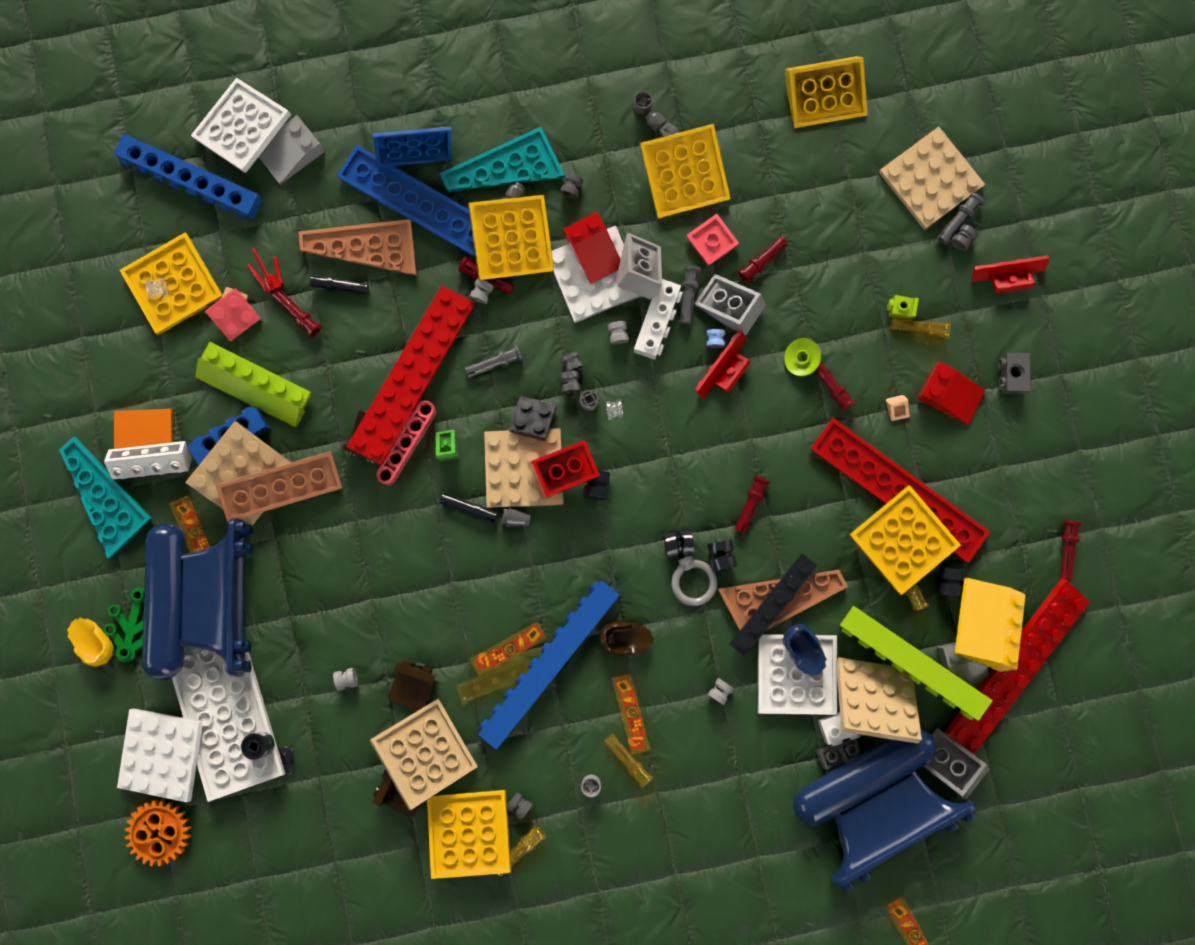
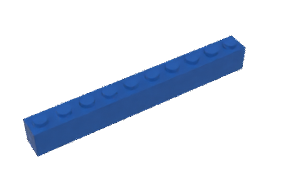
[478,580,619,750]

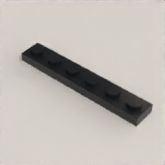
[729,553,817,657]

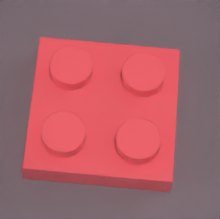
[686,214,739,267]
[205,288,261,342]

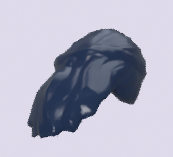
[783,624,827,676]

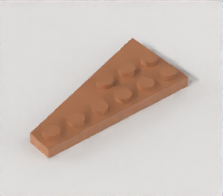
[298,219,417,276]
[718,570,848,630]

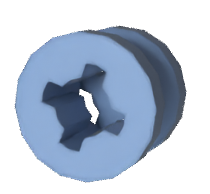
[707,329,725,348]

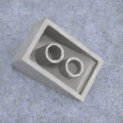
[259,115,325,185]
[617,233,662,300]
[694,274,766,336]
[937,642,989,690]
[923,728,989,800]

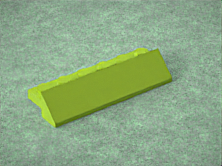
[195,342,312,428]

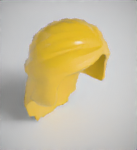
[67,618,114,667]

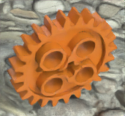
[124,799,191,866]

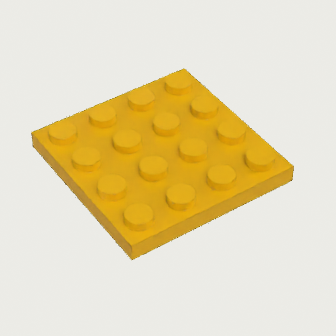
[640,124,730,218]
[468,195,554,280]
[120,232,223,335]
[849,485,961,595]
[427,790,511,879]

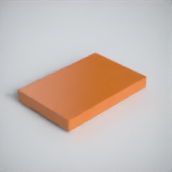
[114,409,174,449]

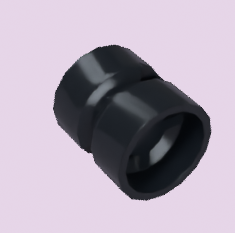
[583,470,610,500]
[664,530,695,558]
[707,540,737,571]
[939,568,967,598]
[241,732,275,760]

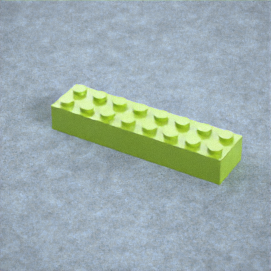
[840,606,993,721]

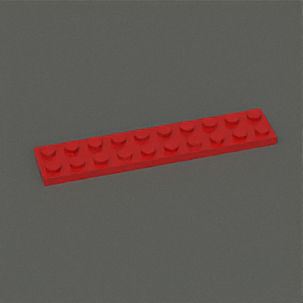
[347,286,475,466]
[810,418,990,563]
[945,578,1090,755]

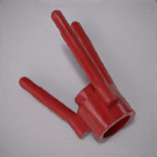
[247,248,284,294]

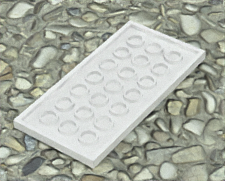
[172,647,285,802]

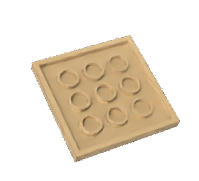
[879,127,985,230]
[185,421,291,525]
[484,428,564,508]
[836,657,922,743]
[369,699,478,810]

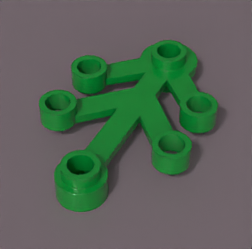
[104,587,144,662]

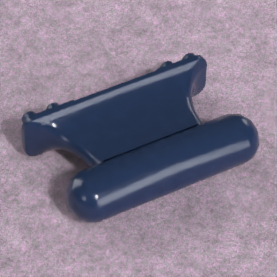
[142,518,253,680]
[793,727,976,892]

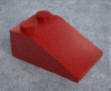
[563,212,621,285]
[916,361,985,425]
[529,440,600,500]

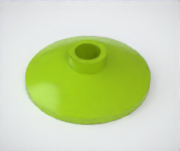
[784,338,821,376]

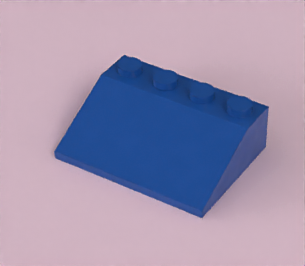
[372,127,452,167]

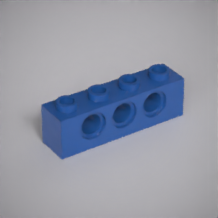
[188,407,271,465]

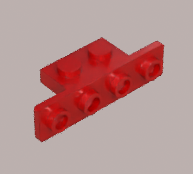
[971,256,1050,293]
[695,330,751,399]

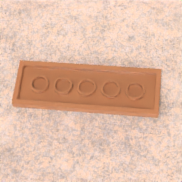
[216,451,342,522]

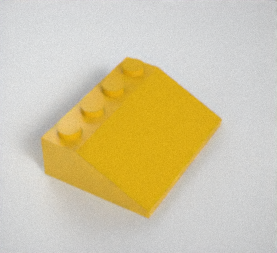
[784,56,867,128]
[955,578,1025,672]

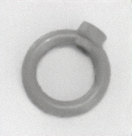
[672,555,717,606]

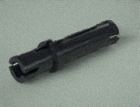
[310,275,369,295]
[440,493,498,524]

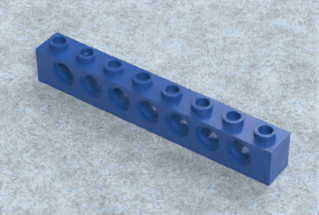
[114,134,263,220]

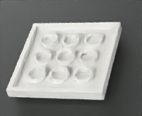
[191,78,292,173]
[552,226,641,323]
[758,634,837,715]
[117,709,203,802]

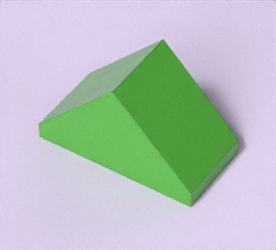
[436,430,459,462]

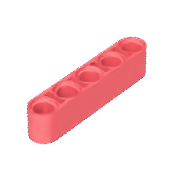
[377,401,436,485]

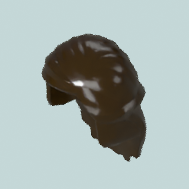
[599,621,653,656]

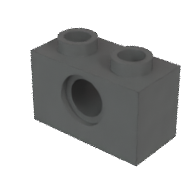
[998,353,1031,394]

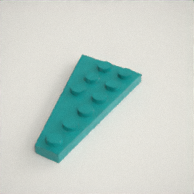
[440,127,565,192]
[59,437,153,559]

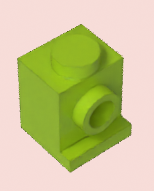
[887,295,919,321]

